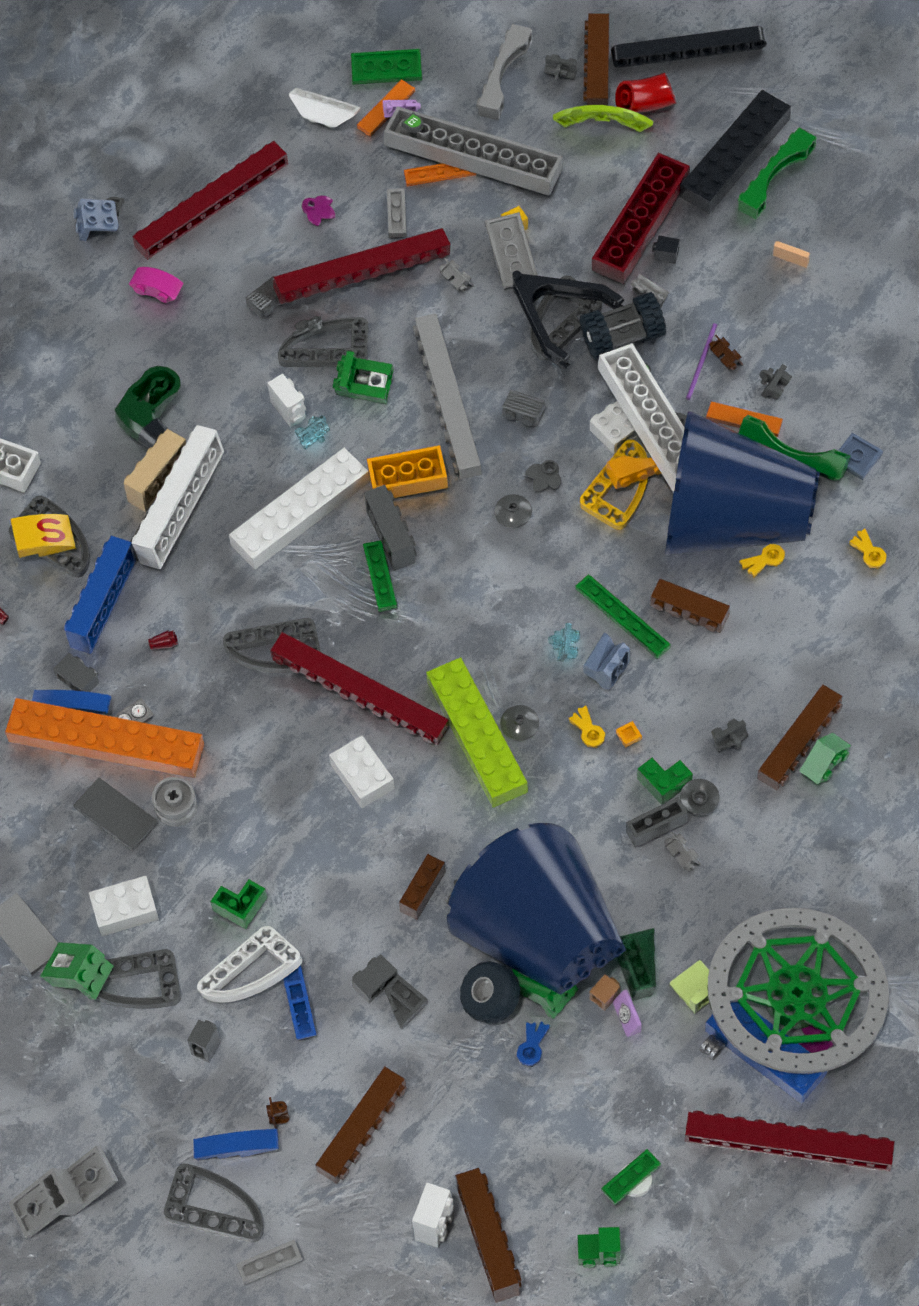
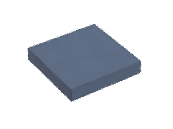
[838,433,883,480]

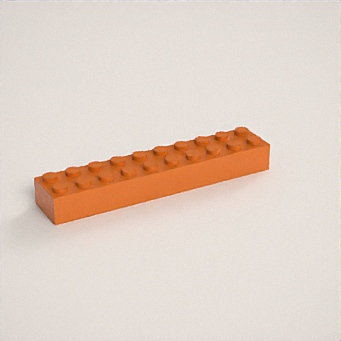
[5,698,204,778]

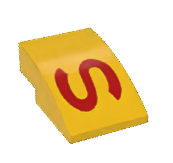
[10,514,76,558]

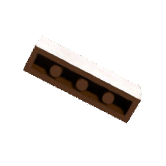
[650,579,730,633]

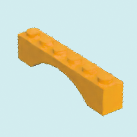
[606,456,662,489]

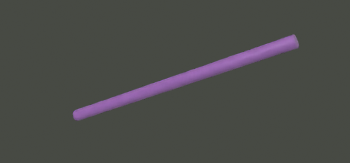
[686,323,717,400]

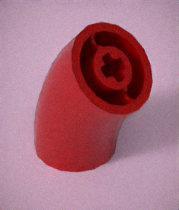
[615,72,677,113]

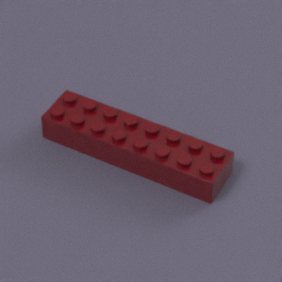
[592,152,690,284]

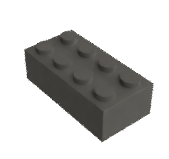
[364,485,417,571]

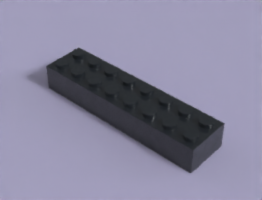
[680,90,791,214]

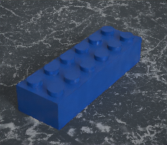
[64,535,136,654]
[705,1002,827,1104]

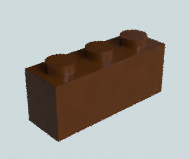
[399,854,446,920]

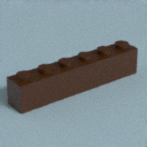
[583,13,609,106]
[757,684,843,791]
[315,1066,407,1184]

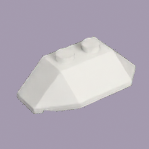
[289,88,361,128]

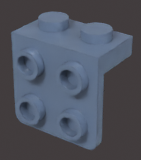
[74,199,118,241]

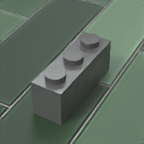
[626,797,688,848]

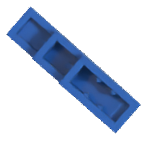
[32,690,111,714]
[280,965,317,1040]
[193,1129,279,1161]

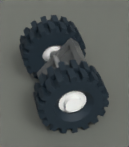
[579,292,666,359]

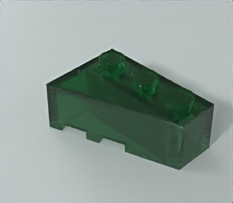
[617,928,656,1001]

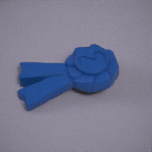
[517,1021,550,1066]

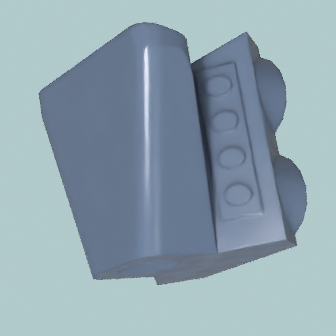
[583,632,630,690]

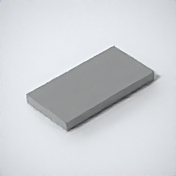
[484,212,538,290]
[0,893,58,975]

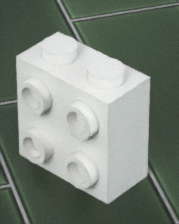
[267,374,306,428]
[590,401,638,454]

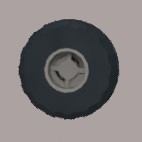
[460,961,520,1023]

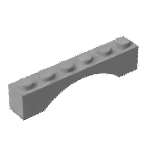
[476,24,532,121]

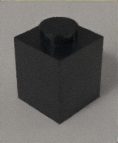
[652,235,680,264]

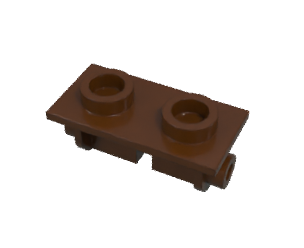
[709,335,744,371]
[266,1097,290,1129]

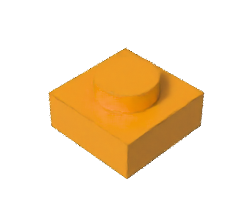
[616,721,642,748]

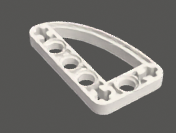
[197,926,302,1003]

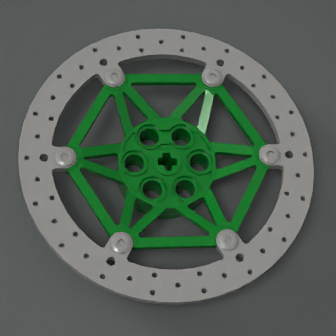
[707,908,889,1074]

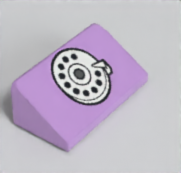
[613,990,642,1037]

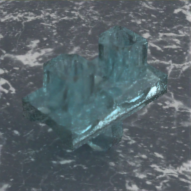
[295,415,330,450]
[548,623,580,662]

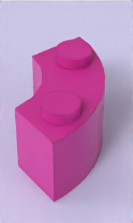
[129,267,184,303]

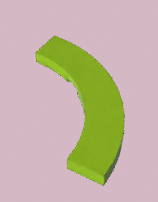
[553,105,653,132]

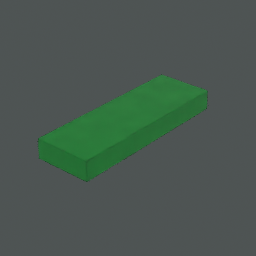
[601,1149,661,1205]

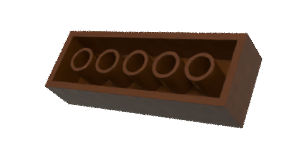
[455,1168,522,1303]

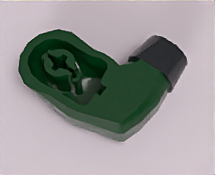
[115,366,181,449]

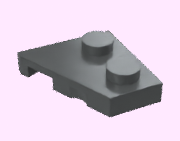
[384,974,428,1029]

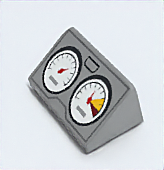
[113,698,154,722]

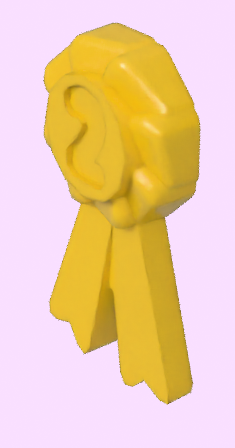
[849,528,887,569]
[739,544,785,578]
[569,705,605,748]

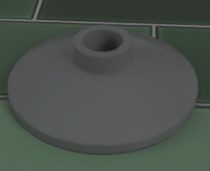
[494,494,532,528]
[500,705,539,741]
[680,779,719,815]

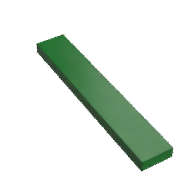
[575,574,671,660]

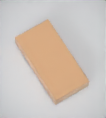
[773,241,810,268]

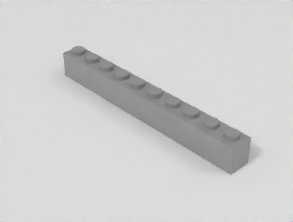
[413,313,482,480]

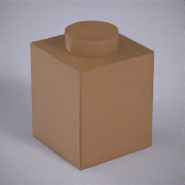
[589,975,620,1011]

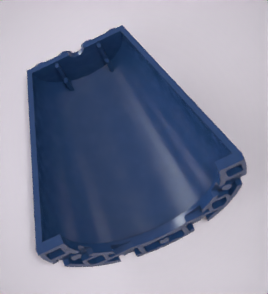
[665,411,820,555]
[447,823,626,995]

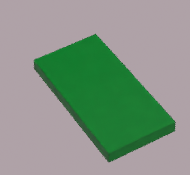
[351,49,422,85]

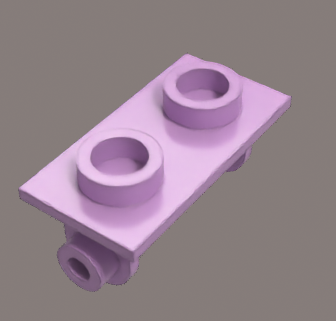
[383,100,421,118]

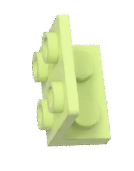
[670,960,709,1014]

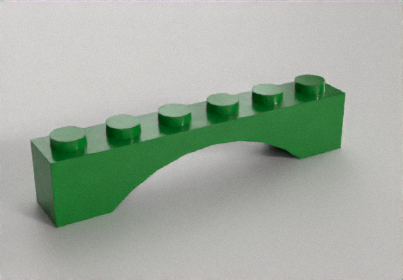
[737,127,817,220]
[738,415,851,480]

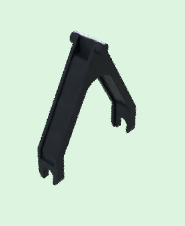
[512,270,624,369]

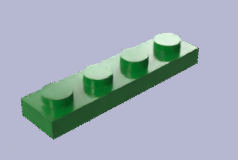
[363,540,397,612]

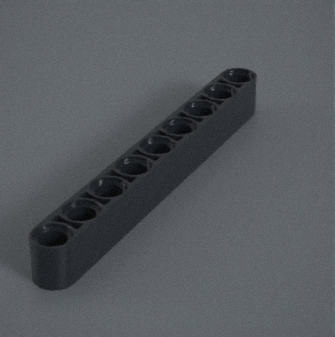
[611,26,767,68]

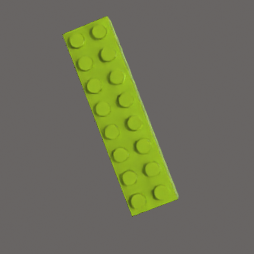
[426,657,528,808]

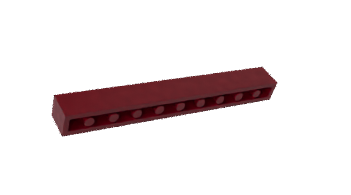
[132,141,288,260]
[273,228,451,304]
[270,632,449,745]
[685,1110,895,1171]

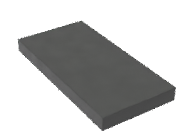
[73,777,158,851]

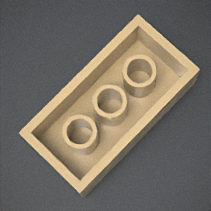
[123,429,186,512]

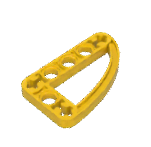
[580,439,648,530]

